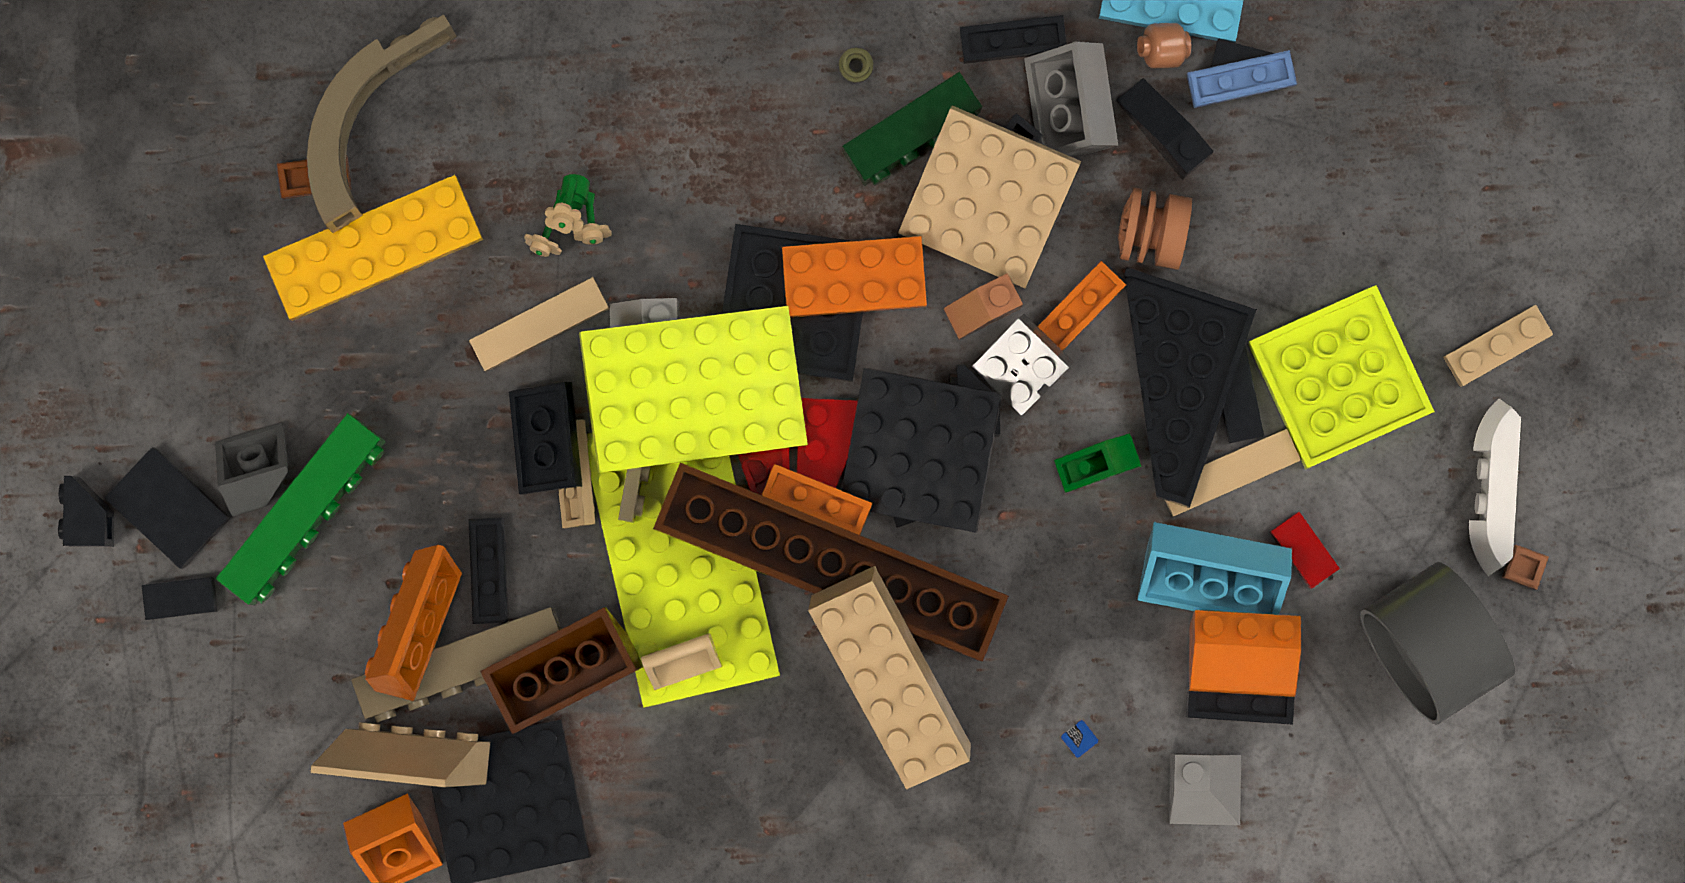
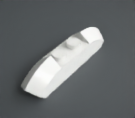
[1469,399,1521,576]

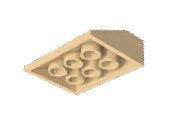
[311,722,490,787]

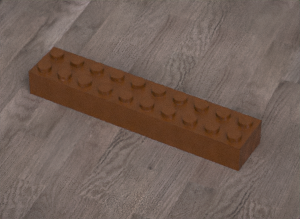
[653,463,1009,662]

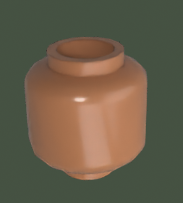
[1137,23,1191,68]

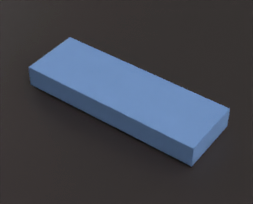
[1186,50,1297,108]

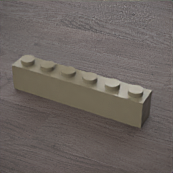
[351,607,562,723]

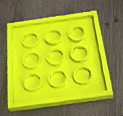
[1248,285,1435,469]

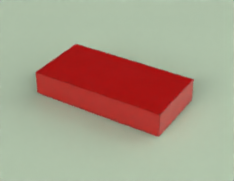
[1270,512,1340,589]

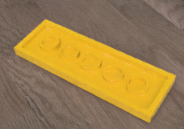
[263,175,483,321]

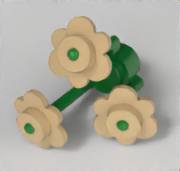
[524,174,612,257]

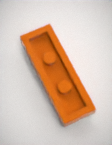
[1037,261,1126,351]
[762,464,873,535]

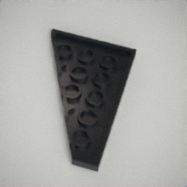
[1124,267,1257,508]

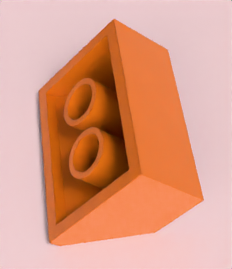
[1189,610,1301,697]

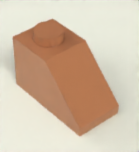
[943,273,1023,340]

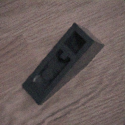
[1116,78,1214,180]

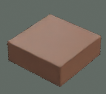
[1502,545,1549,590]

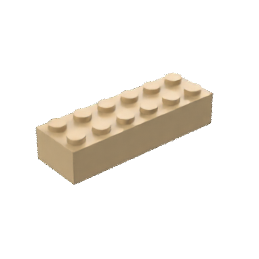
[808,566,971,789]

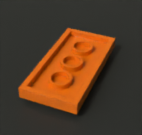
[782,236,927,318]

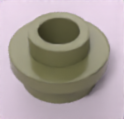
[839,48,873,83]

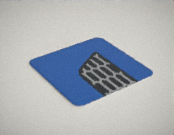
[1061,720,1098,758]

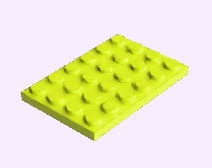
[579,306,808,473]

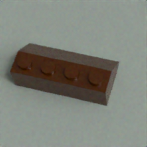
[480,607,643,734]

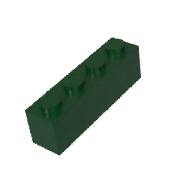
[842,71,982,186]

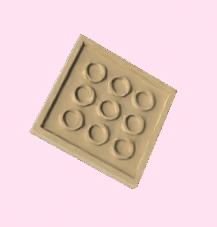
[898,105,1081,288]

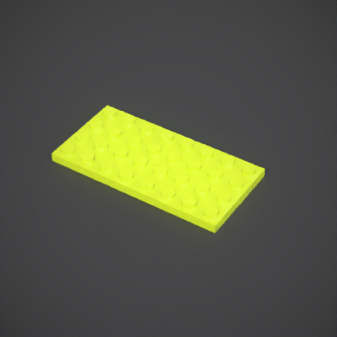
[587,433,780,708]

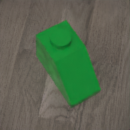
[1054,433,1141,493]

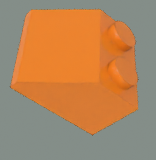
[343,793,443,883]

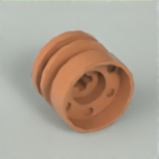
[1118,187,1192,270]

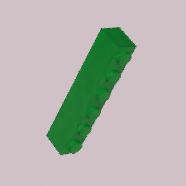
[216,413,386,605]

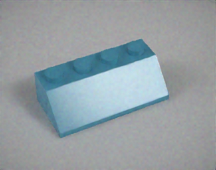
[1137,522,1292,615]

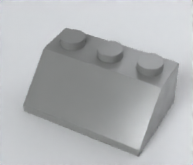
[1024,42,1118,156]

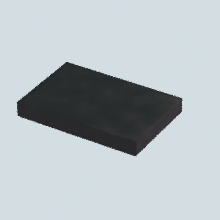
[509,382,582,495]
[105,447,230,569]

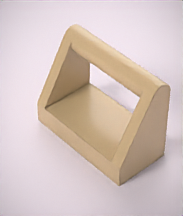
[641,633,722,690]

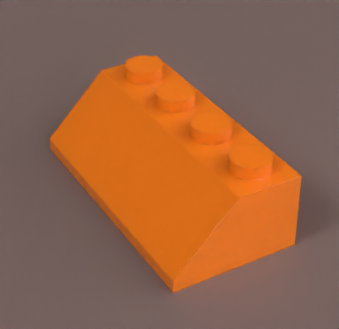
[365,545,462,701]

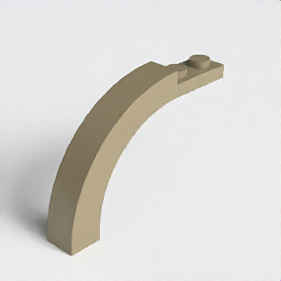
[307,14,457,233]

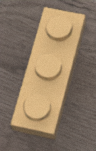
[1443,305,1553,387]
[559,420,595,528]

